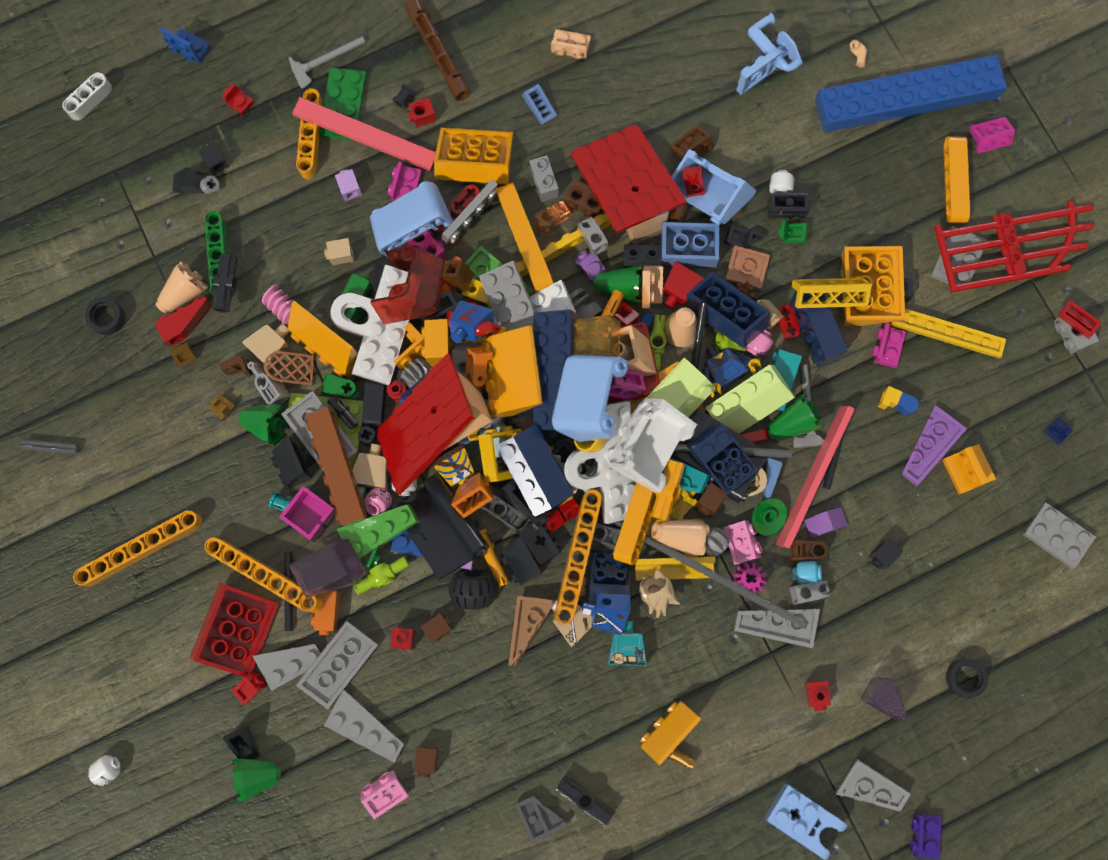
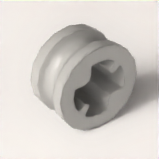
[200,176,219,194]

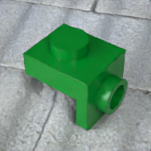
[778,220,809,244]

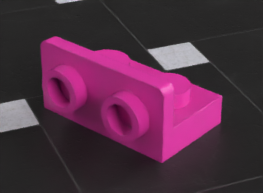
[969,117,1015,153]
[388,161,422,202]
[872,323,906,368]

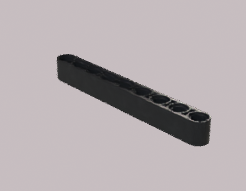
[362,265,395,428]

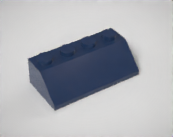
[496,424,574,517]

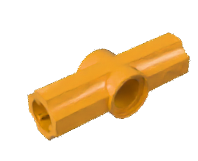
[651,460,685,521]

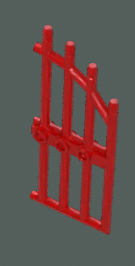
[934,201,1094,293]

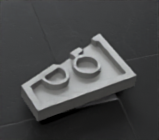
[253,643,321,691]
[835,758,911,811]

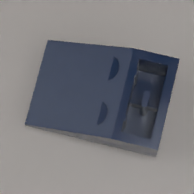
[686,421,758,495]
[589,550,630,604]

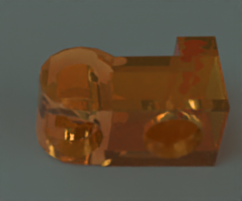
[534,201,571,235]

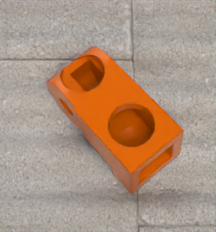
[465,346,493,387]

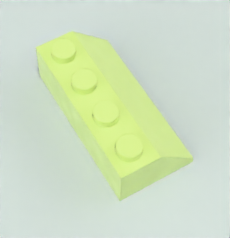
[631,358,715,417]
[705,365,795,434]

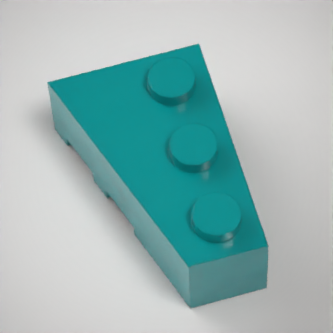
[770,348,802,411]

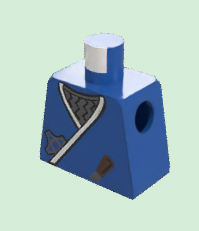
[582,593,630,635]

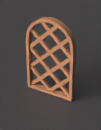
[264,351,314,386]

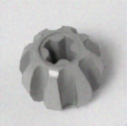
[705,527,729,556]

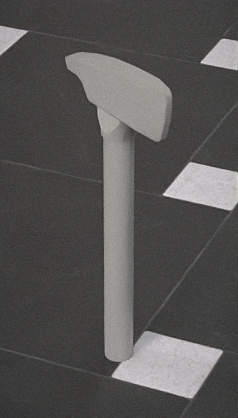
[289,36,365,89]
[793,365,824,448]

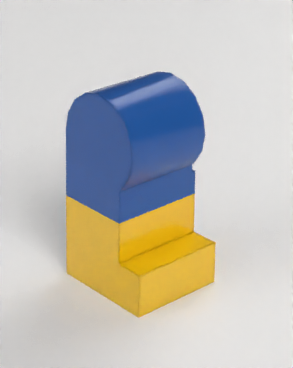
[877,386,919,416]

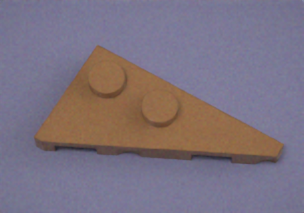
[508,596,555,666]

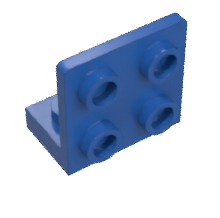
[159,27,212,64]

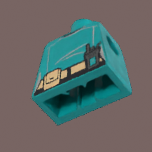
[608,621,646,666]

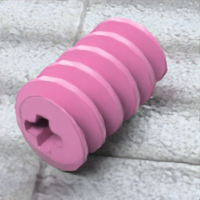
[262,284,293,326]

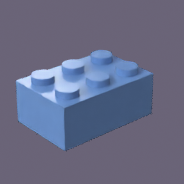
[661,222,719,267]

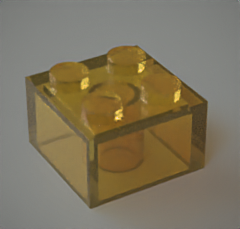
[573,315,620,357]

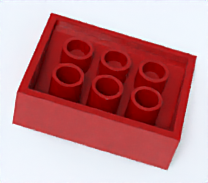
[189,582,279,677]

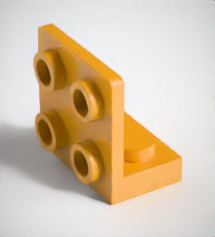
[394,322,425,371]

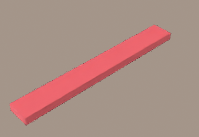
[293,97,436,171]
[776,406,854,548]

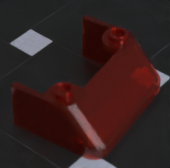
[370,245,446,325]

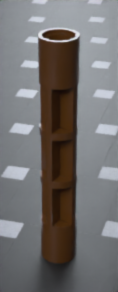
[404,0,471,101]

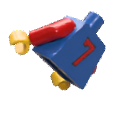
[447,300,507,343]

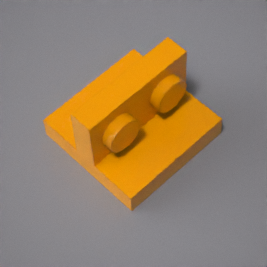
[942,444,996,495]

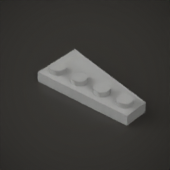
[734,609,820,648]
[324,689,405,763]

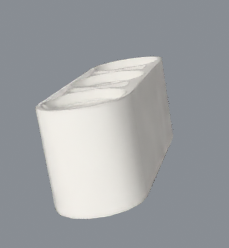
[63,73,112,120]

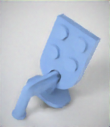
[736,13,802,95]

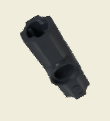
[212,253,238,313]
[555,775,615,827]

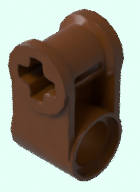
[790,540,828,562]

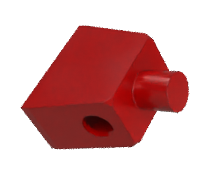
[663,261,704,310]

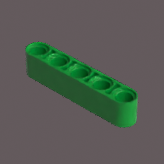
[205,211,229,296]

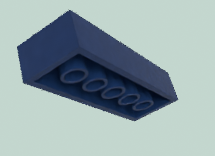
[533,309,579,433]

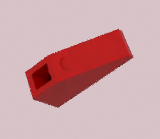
[154,296,212,347]

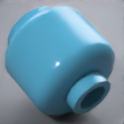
[793,560,822,585]

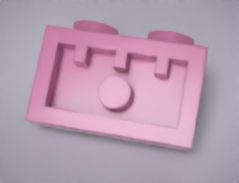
[723,520,762,565]
[359,770,409,819]

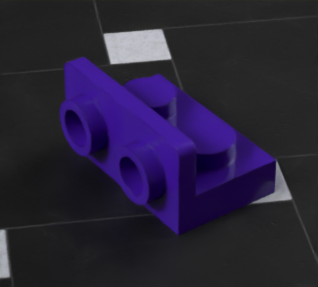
[910,813,941,859]

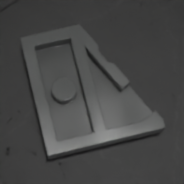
[515,795,568,843]

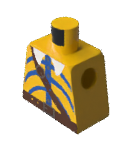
[431,444,476,489]

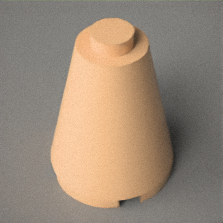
[664,308,698,348]

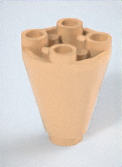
[155,261,208,314]
[651,519,709,557]

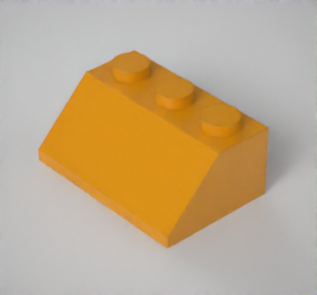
[639,701,701,765]

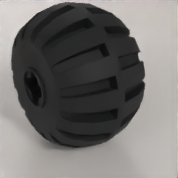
[449,569,498,610]

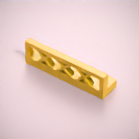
[792,278,872,308]
[635,556,715,581]

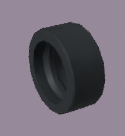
[85,298,125,335]
[946,659,988,697]

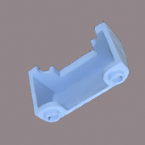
[671,149,757,225]
[370,181,453,259]
[552,355,629,442]

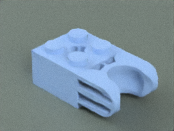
[763,783,847,860]

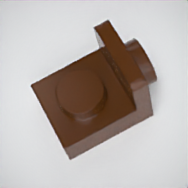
[219,355,252,377]

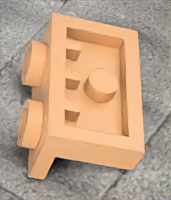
[551,30,591,59]
[642,265,663,308]

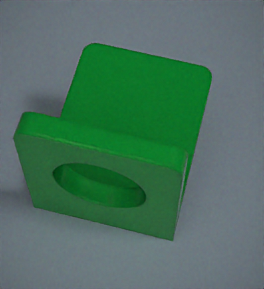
[355,548,381,569]

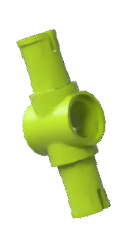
[650,315,666,372]
[353,556,410,595]

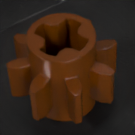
[735,281,756,299]

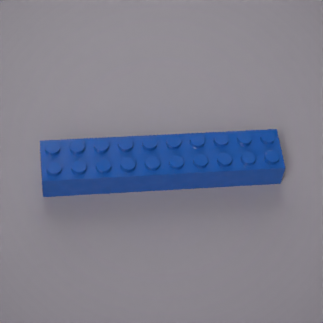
[815,55,1007,133]

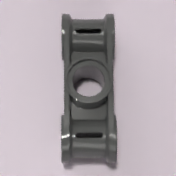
[479,494,528,533]
[569,516,621,550]

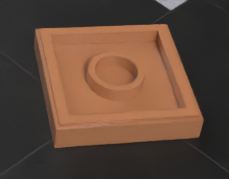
[725,245,770,291]

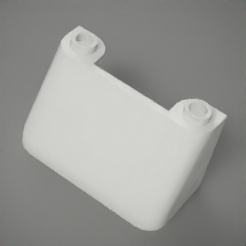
[607,398,697,493]

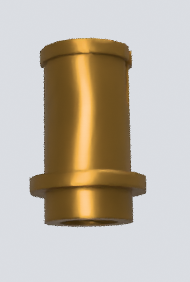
[669,748,696,771]

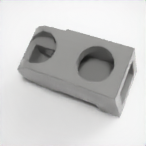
[577,217,608,257]
[789,581,831,605]

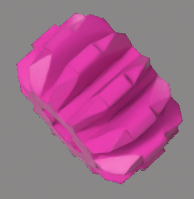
[733,562,767,593]

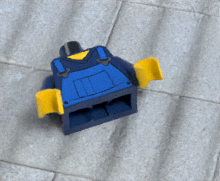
[703,344,762,397]

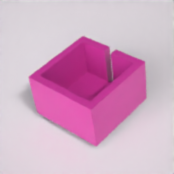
[279,486,337,543]

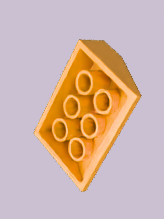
[434,128,513,184]
[841,246,905,326]
[288,301,357,379]
[481,326,542,417]

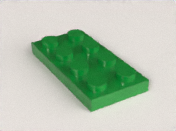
[319,68,367,141]

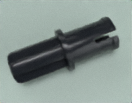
[327,395,359,429]

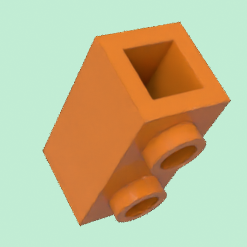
[311,590,340,635]

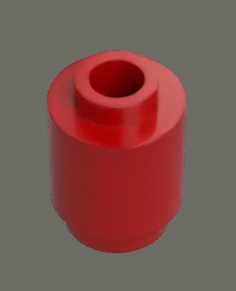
[387,380,410,403]

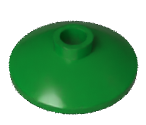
[752,498,787,535]

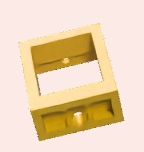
[478,426,521,482]

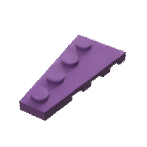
[902,405,967,487]

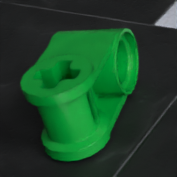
[320,374,360,400]

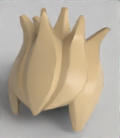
[639,569,680,618]

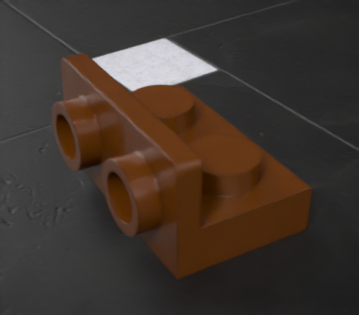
[669,125,714,159]

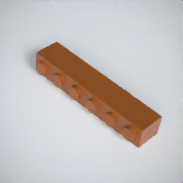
[305,407,368,526]

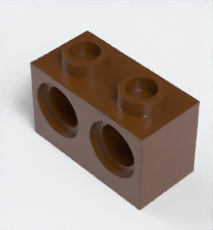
[564,179,602,218]
[694,483,726,518]

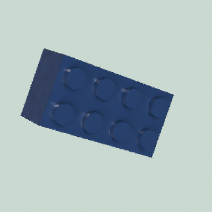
[686,272,770,349]
[790,291,848,368]

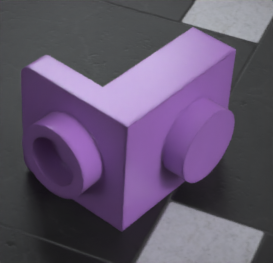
[574,250,606,281]

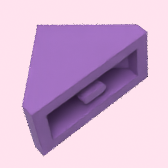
[804,507,848,539]

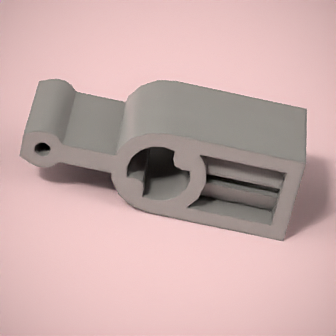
[247,361,291,406]

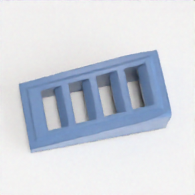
[522,84,557,125]
[763,458,782,500]

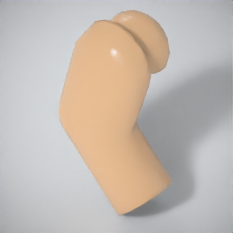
[850,40,867,67]

